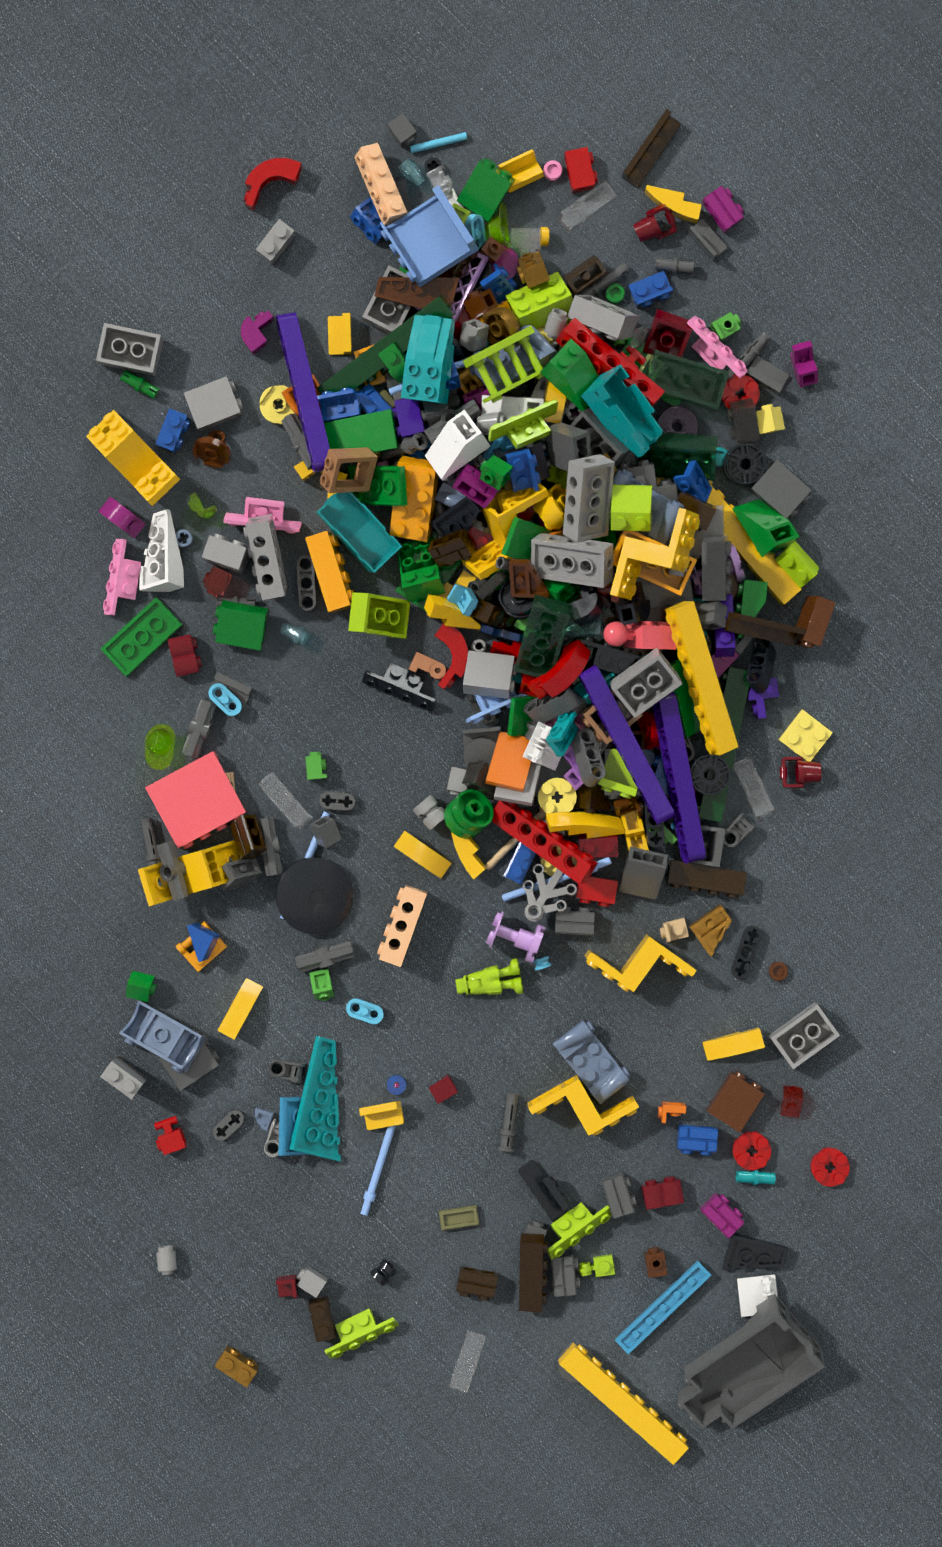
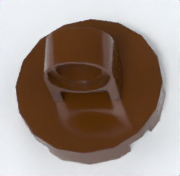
[193,430,231,468]

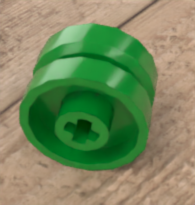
[444,789,493,839]

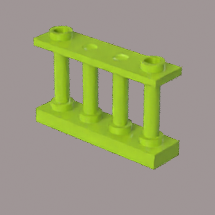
[463,325,544,403]

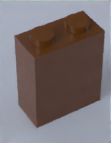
[795,596,836,649]
[706,1071,765,1133]

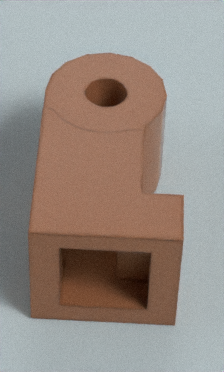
[408,652,446,679]

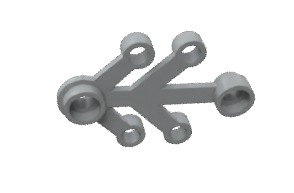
[522,862,577,922]

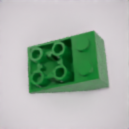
[732,499,800,557]
[398,535,446,602]
[734,580,768,641]

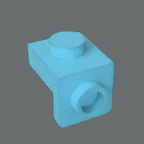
[447,584,478,617]

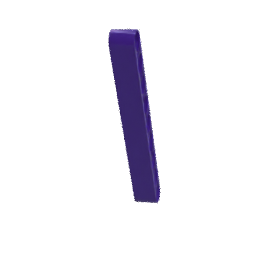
[276,312,330,473]
[578,665,675,825]
[652,691,706,864]

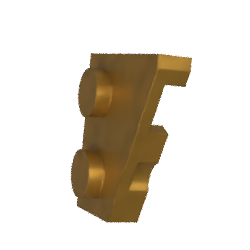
[689,904,732,957]

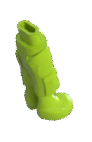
[455,958,524,995]

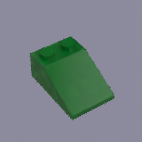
[540,339,599,411]

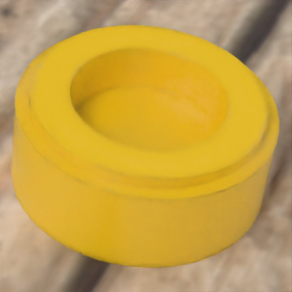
[539,227,549,247]

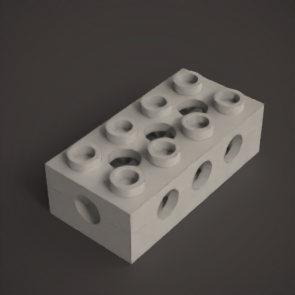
[563,454,615,543]
[243,514,288,600]
[531,533,613,588]

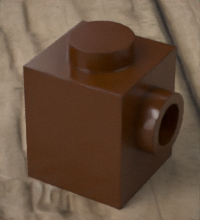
[463,288,499,319]
[644,1247,668,1278]

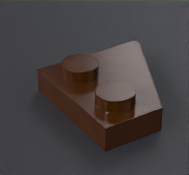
[509,559,550,598]

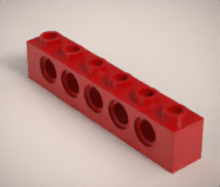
[556,318,665,407]
[492,800,598,884]

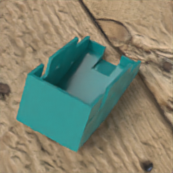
[401,315,455,404]
[581,364,663,458]
[316,492,402,573]

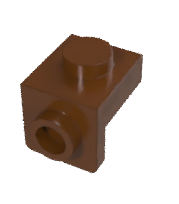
[479,236,505,263]
[613,796,644,819]

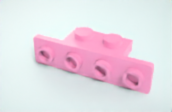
[687,316,748,378]
[224,497,302,534]
[103,539,141,616]

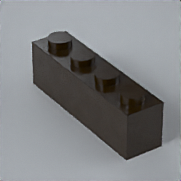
[666,859,747,898]
[519,1233,548,1312]

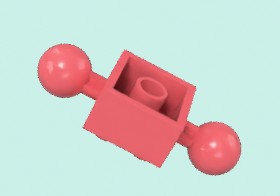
[603,621,676,650]

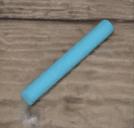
[410,132,467,154]

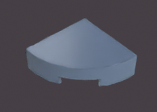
[255,1107,274,1132]

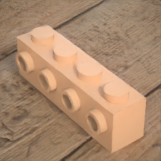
[354,143,407,226]

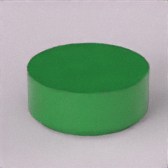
[606,284,625,304]

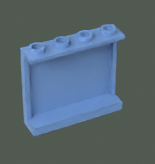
[380,185,479,287]

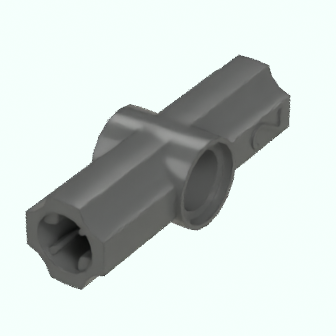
[423,400,482,444]
[281,413,312,470]
[182,699,217,759]
[257,817,283,876]
[156,841,189,901]
[295,941,355,973]

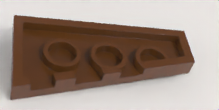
[374,277,459,309]

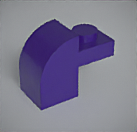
[746,678,779,719]

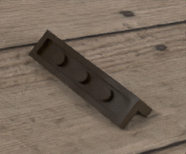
[622,109,681,188]
[724,611,806,646]

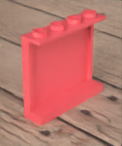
[145,751,247,850]

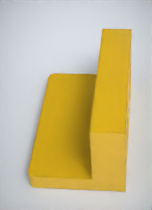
[498,149,544,193]
[328,313,352,355]
[359,1101,404,1130]

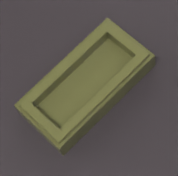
[439,1205,479,1231]

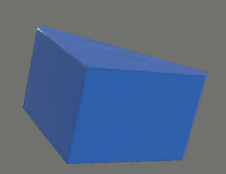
[187,922,220,962]

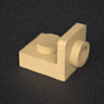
[659,918,689,943]

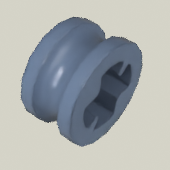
[176,530,193,548]

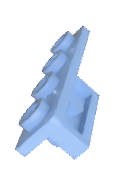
[466,690,529,724]

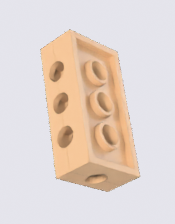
[377,885,427,967]

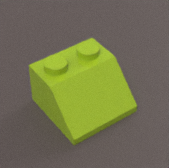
[611,484,652,531]

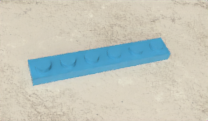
[615,1260,711,1354]

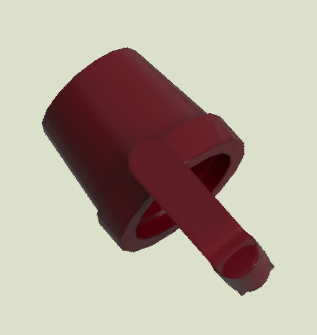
[633,204,677,242]
[779,757,821,789]

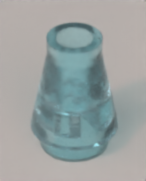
[398,158,426,187]
[280,623,310,646]

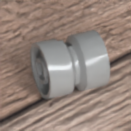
[412,794,445,830]

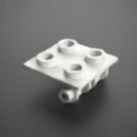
[522,721,562,770]
[737,1274,778,1317]

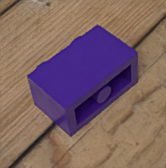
[392,399,427,439]

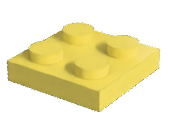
[778,709,833,762]

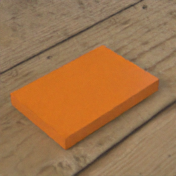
[486,731,532,792]

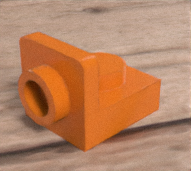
[657,1102,686,1124]

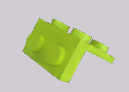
[775,542,819,588]
[598,749,638,799]

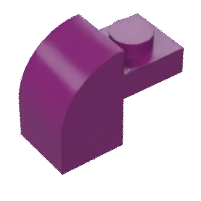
[241,310,274,355]
[790,341,818,388]
[98,497,146,539]

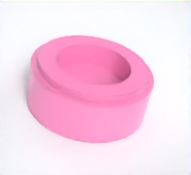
[543,160,563,181]

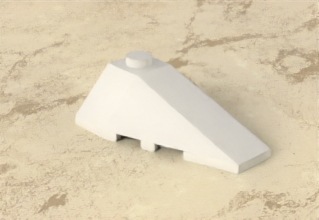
[139,509,184,592]

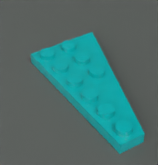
[289,1036,341,1162]

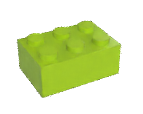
[505,272,573,329]
[348,592,410,639]

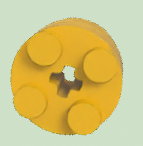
[533,484,566,531]

